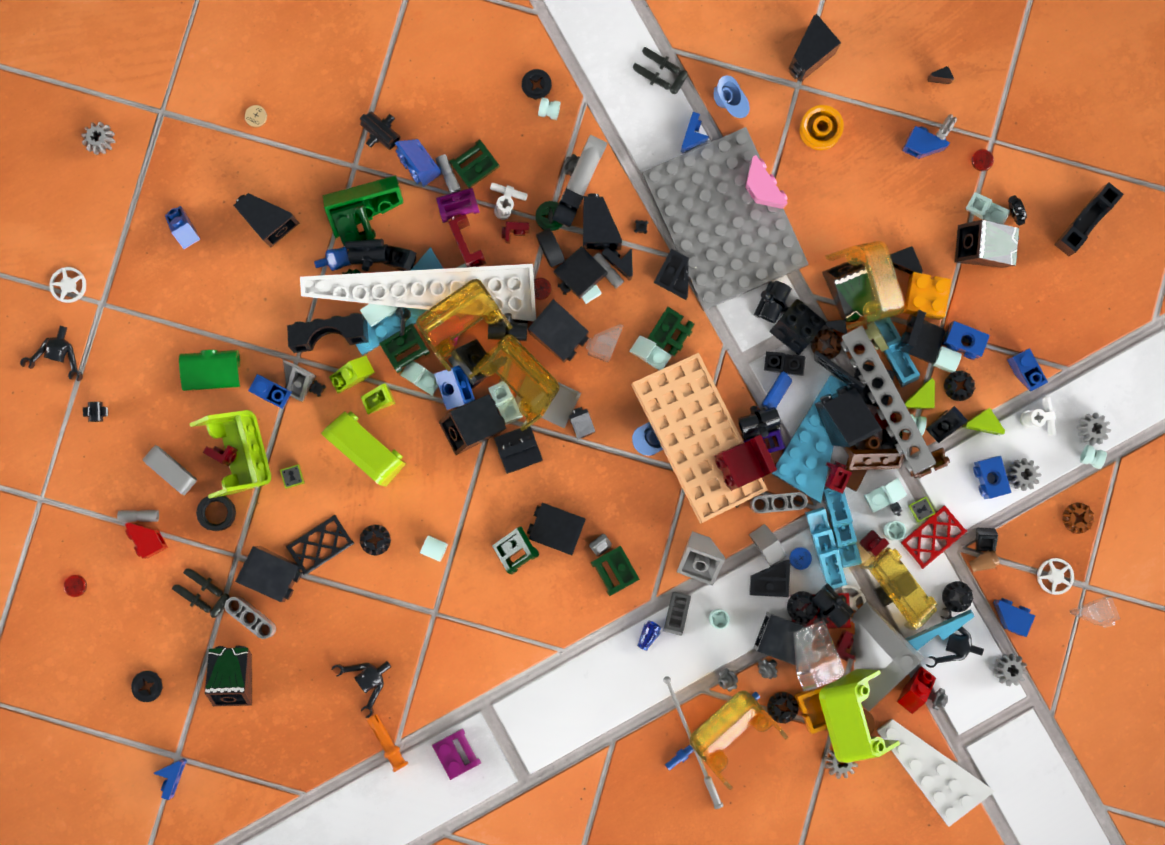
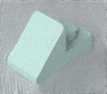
[629,335,672,371]
[400,361,439,396]
[864,478,907,513]

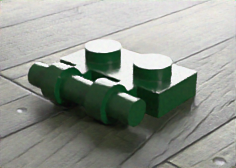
[647,307,695,357]

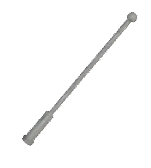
[663,676,724,809]

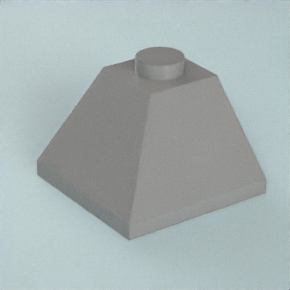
[677,531,725,586]

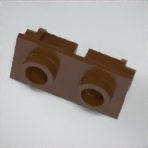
[910,447,950,479]

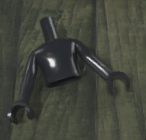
[20,326,83,381]
[926,608,984,668]
[331,661,391,718]

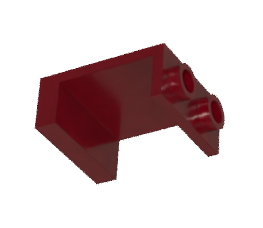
[715,435,777,491]

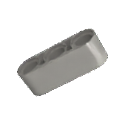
[142,445,198,495]
[750,492,808,514]
[225,596,276,639]

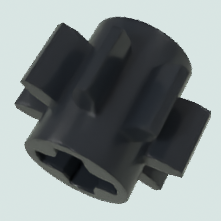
[83,402,108,422]

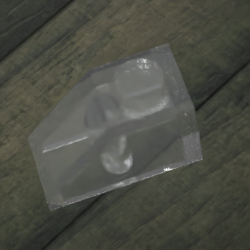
[586,324,624,363]
[1070,596,1120,628]

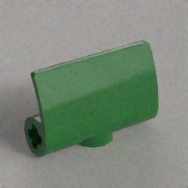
[179,350,240,391]

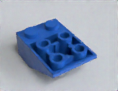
[395,139,442,187]

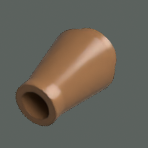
[969,550,1000,573]

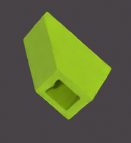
[329,356,375,393]

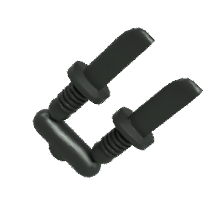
[633,47,688,94]
[172,569,230,618]

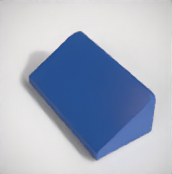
[761,371,792,409]

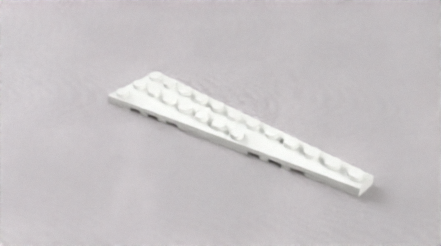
[300,264,536,321]

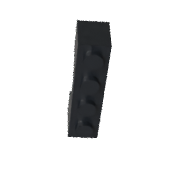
[1054,182,1124,256]
[287,313,369,353]

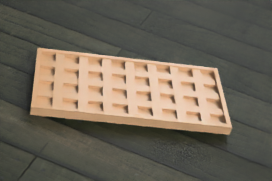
[631,353,768,524]

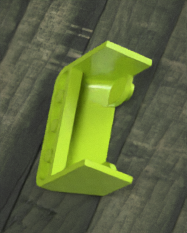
[189,410,271,499]
[321,411,406,487]
[819,669,900,763]

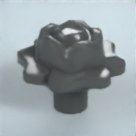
[563,154,580,176]
[758,659,778,679]
[718,668,738,692]
[928,688,948,710]

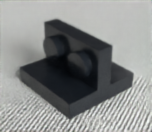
[448,339,499,389]
[494,425,543,474]

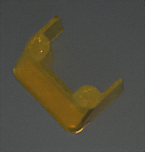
[825,241,906,330]
[416,279,513,372]
[468,334,560,431]
[859,547,938,631]
[689,691,788,790]

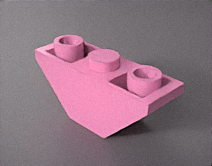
[745,155,788,209]

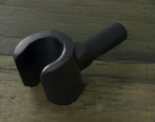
[396,307,411,335]

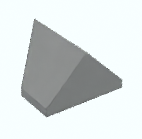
[283,359,316,402]

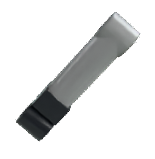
[552,135,607,227]

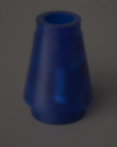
[637,620,662,651]

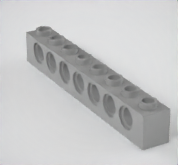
[840,325,936,474]

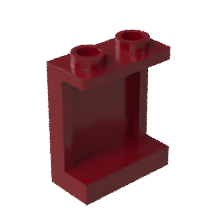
[448,214,486,267]

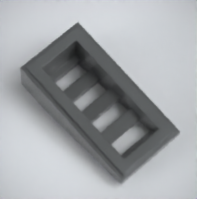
[589,534,612,556]
[663,591,691,636]

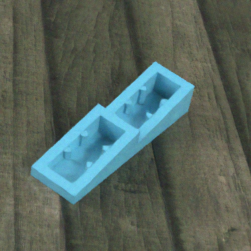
[867,308,920,388]
[905,609,975,650]

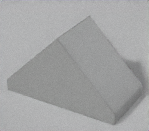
[749,524,787,567]

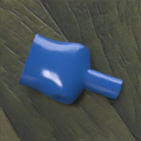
[314,247,352,271]

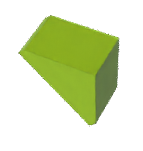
[904,378,935,409]
[361,383,396,414]
[962,408,1005,436]

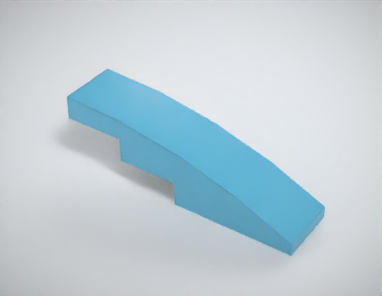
[824,488,862,568]
[805,507,847,589]

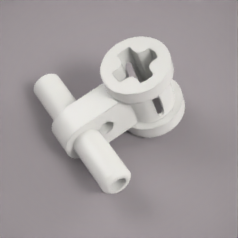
[490,183,528,220]
[1020,396,1056,435]

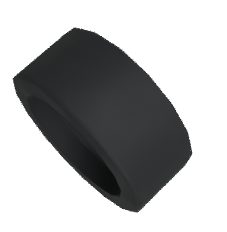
[536,228,565,267]
[196,496,236,531]

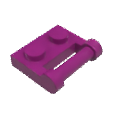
[436,188,480,223]
[432,728,481,780]

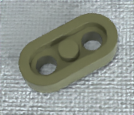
[865,321,889,352]

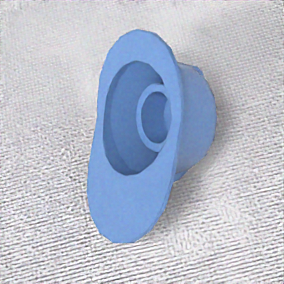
[713,75,750,118]
[632,422,663,456]

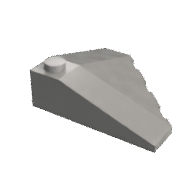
[853,601,924,712]

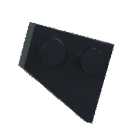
[654,249,689,300]
[749,560,790,597]

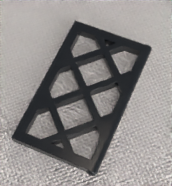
[814,350,865,394]
[286,515,354,576]

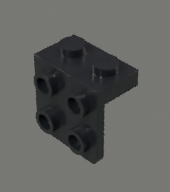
[769,299,825,355]
[899,310,945,364]

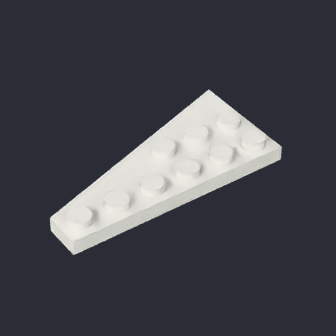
[876,719,995,827]

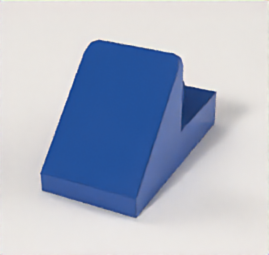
[680,112,709,153]
[154,759,187,800]

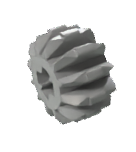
[81,122,116,155]
[1076,413,1112,446]
[1007,458,1042,491]
[993,653,1028,687]
[824,749,858,779]

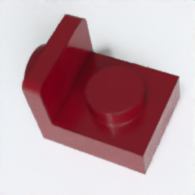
[502,222,530,244]
[203,445,238,466]
[825,461,852,494]
[859,530,890,557]
[833,630,855,661]

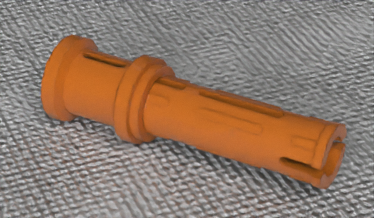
[366,714,409,773]

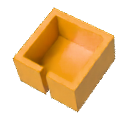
[903,272,952,320]
[795,681,832,734]

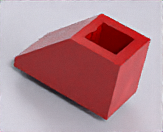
[125,523,168,559]
[897,666,936,714]

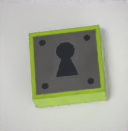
[280,464,305,489]
[908,497,935,523]

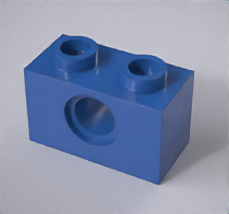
[942,321,990,360]
[434,365,475,410]
[973,456,1012,500]

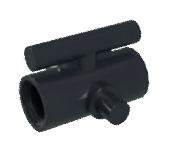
[360,111,401,150]
[345,238,391,271]
[754,281,792,323]
[488,313,528,349]
[738,406,781,441]
[811,583,854,628]

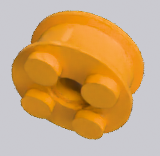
[799,105,844,150]

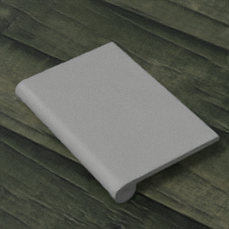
[515,369,581,428]

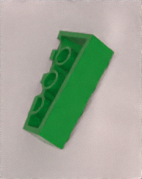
[323,175,404,239]

